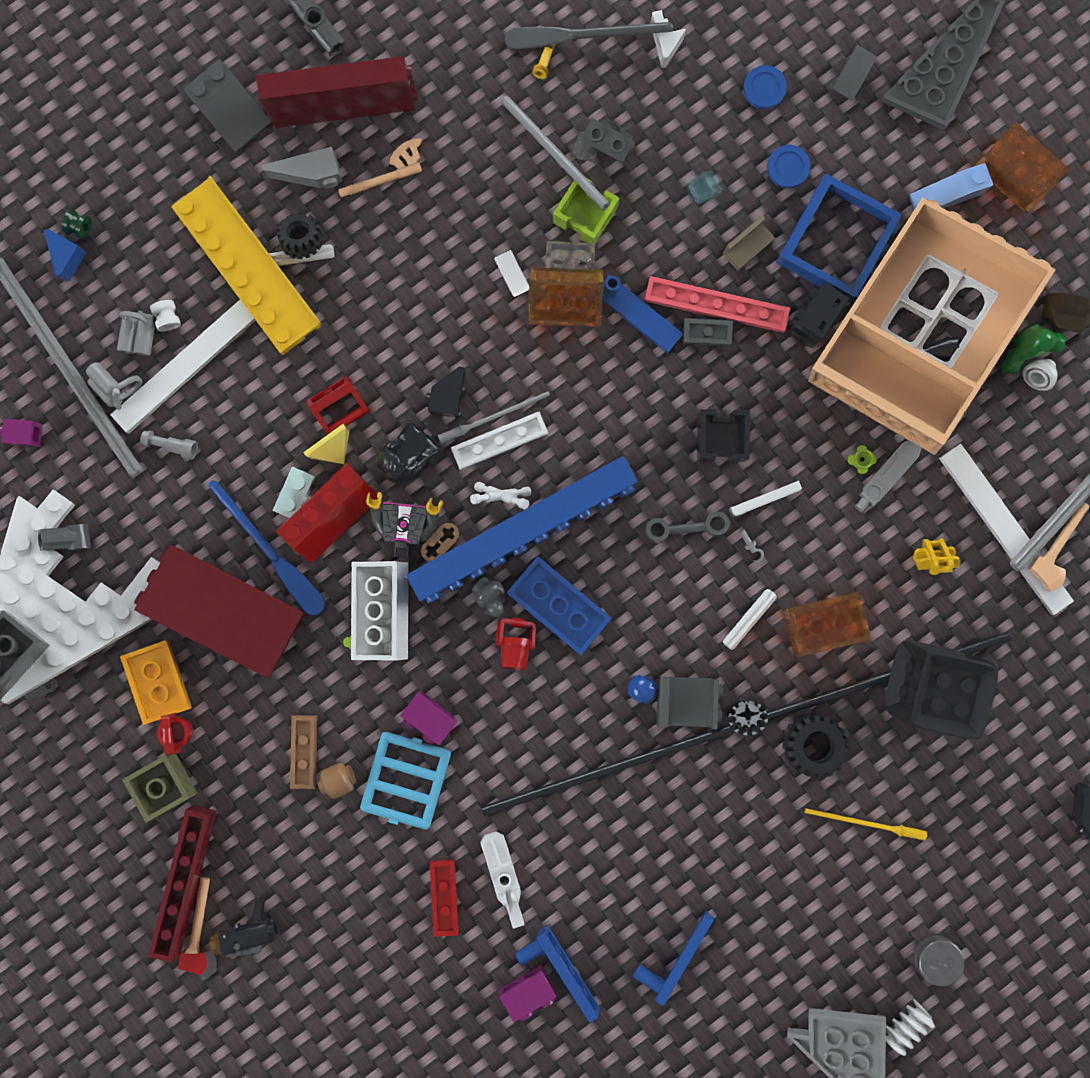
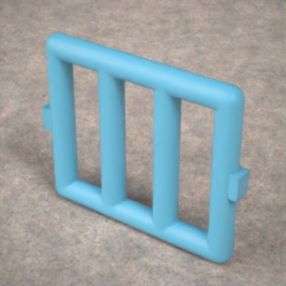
[360,732,451,830]

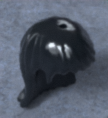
[376,421,442,484]

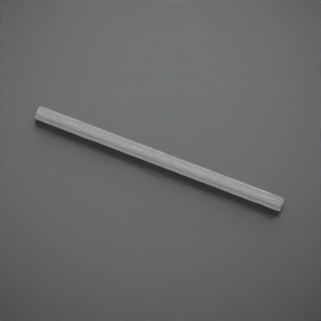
[0,257,142,476]

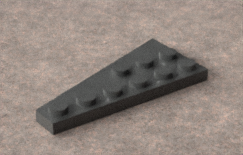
[880,0,1005,130]

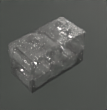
[545,241,595,282]

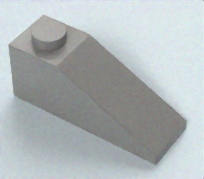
[262,146,343,189]

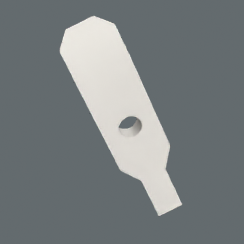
[480,832,525,928]

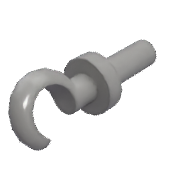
[739,529,764,563]

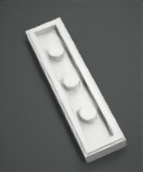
[451,412,548,470]

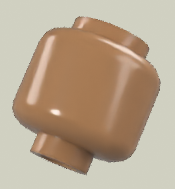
[318,763,356,799]

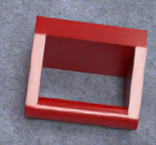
[306,376,370,435]

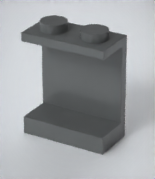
[656,676,723,729]

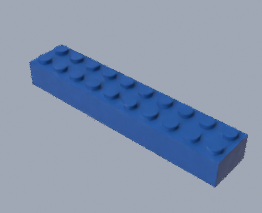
[406,456,638,603]

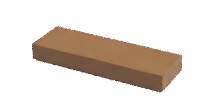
[290,715,317,789]

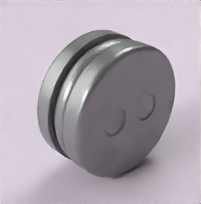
[914,935,965,986]

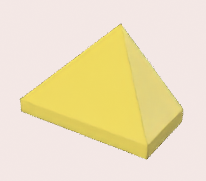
[303,424,350,464]

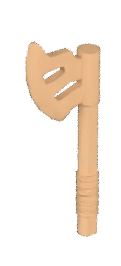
[338,138,422,198]

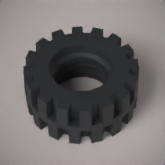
[277,213,323,259]

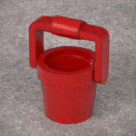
[496,617,536,670]
[157,713,194,755]

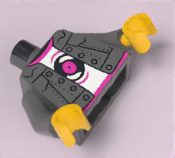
[366,492,443,558]

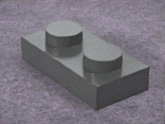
[683,318,733,346]

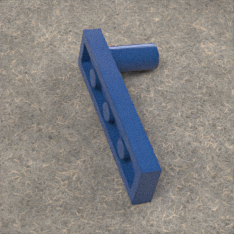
[594,274,683,354]
[633,910,714,1006]
[516,925,600,1023]

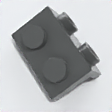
[581,118,635,162]

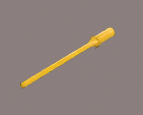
[805,808,927,841]

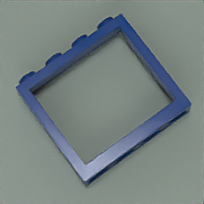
[776,174,902,303]

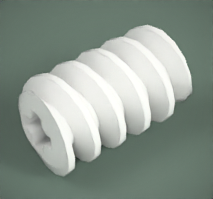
[886,999,935,1056]

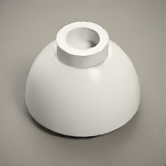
[1023,359,1058,391]

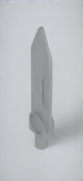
[855,440,922,512]

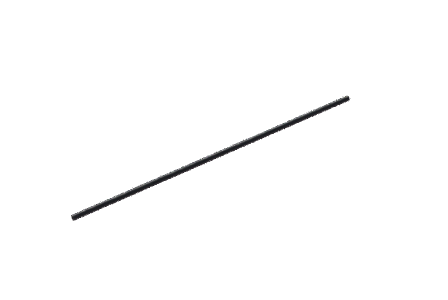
[481,632,1011,816]

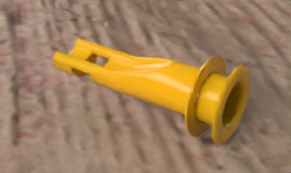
[532,45,555,79]

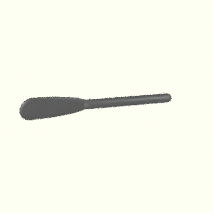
[504,22,674,50]

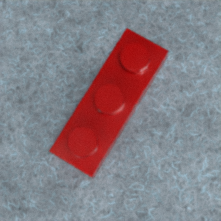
[430,859,459,937]

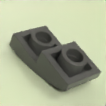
[831,45,877,101]

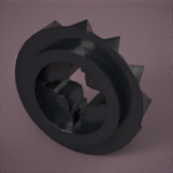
[728,699,768,736]

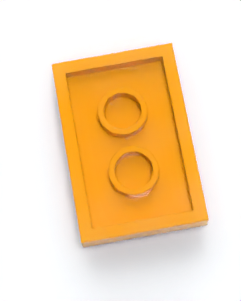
[120,640,192,725]

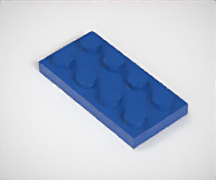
[507,556,612,655]

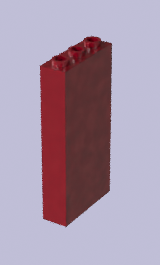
[256,56,418,128]
[134,545,305,678]

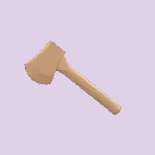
[1028,502,1090,591]

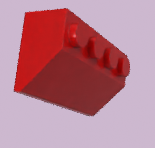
[276,462,378,563]

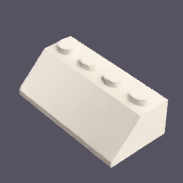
[351,561,408,660]

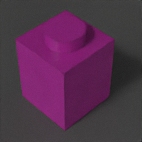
[0,419,42,448]

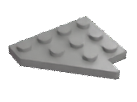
[787,1008,886,1078]

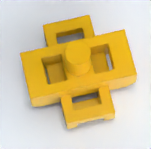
[913,538,961,575]

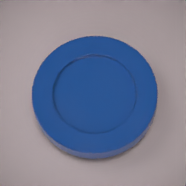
[743,65,787,109]
[767,145,811,189]

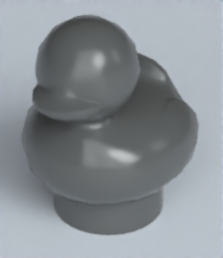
[472,577,504,617]

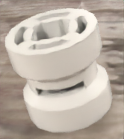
[150,300,181,332]

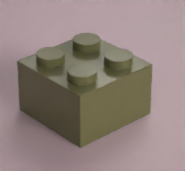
[122,754,198,823]

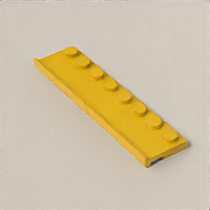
[171,176,322,355]

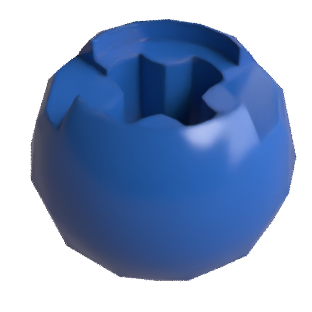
[628,674,658,704]

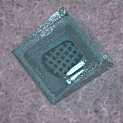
[687,170,723,204]

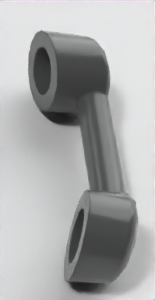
[645,512,730,544]

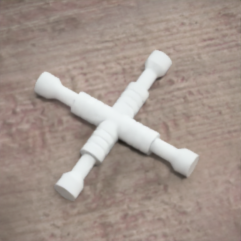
[470,482,531,509]

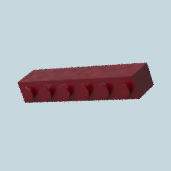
[148,805,217,963]

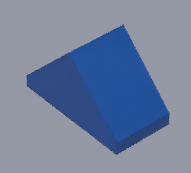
[44,229,87,282]

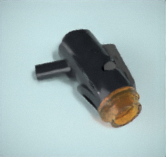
[210,901,278,957]

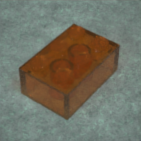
[974,121,1070,213]
[528,267,603,327]
[782,592,872,657]

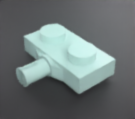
[272,467,316,518]

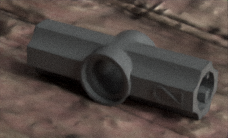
[287,0,346,56]

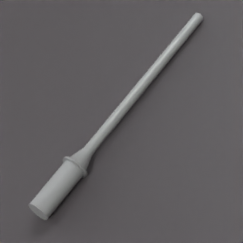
[438,391,550,444]

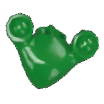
[1001,324,1066,374]

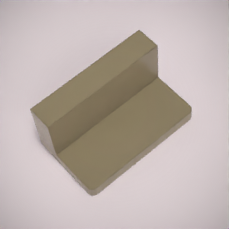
[723,215,775,271]

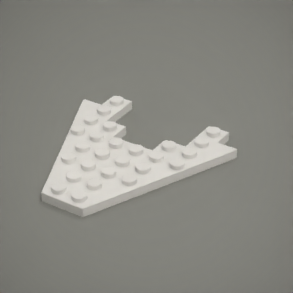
[0,490,160,704]

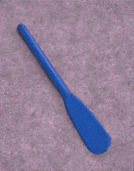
[209,480,325,616]

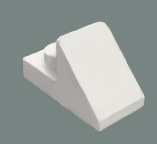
[651,10,686,68]

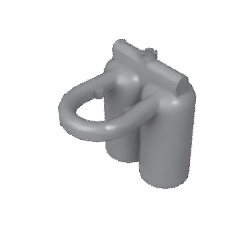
[117,310,155,356]
[86,362,143,410]

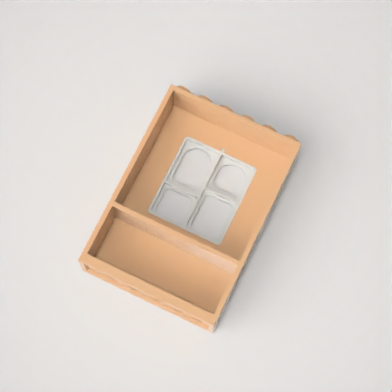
[808,197,1056,455]

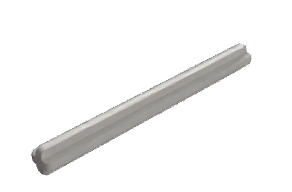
[1010,474,1090,571]

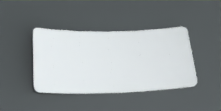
[495,250,530,297]

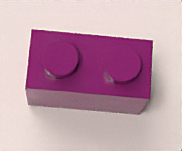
[400,690,458,745]
[499,964,557,1022]

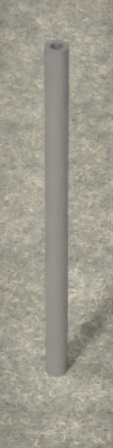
[501,96,610,210]

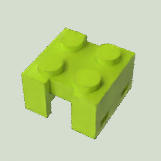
[553,178,620,247]

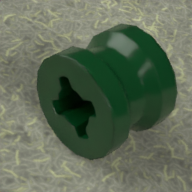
[62,210,92,239]

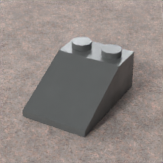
[183,59,272,153]

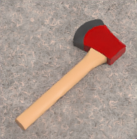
[178,877,217,979]

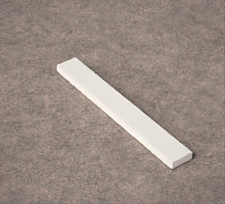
[111,300,256,433]
[939,444,1074,615]

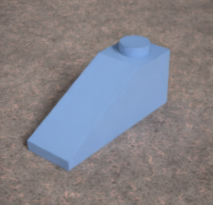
[909,163,993,210]

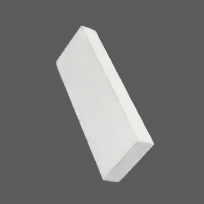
[728,481,802,518]

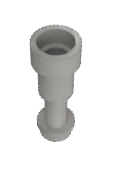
[140,431,198,460]

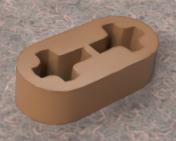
[421,523,460,562]

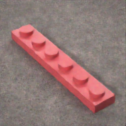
[644,276,790,333]

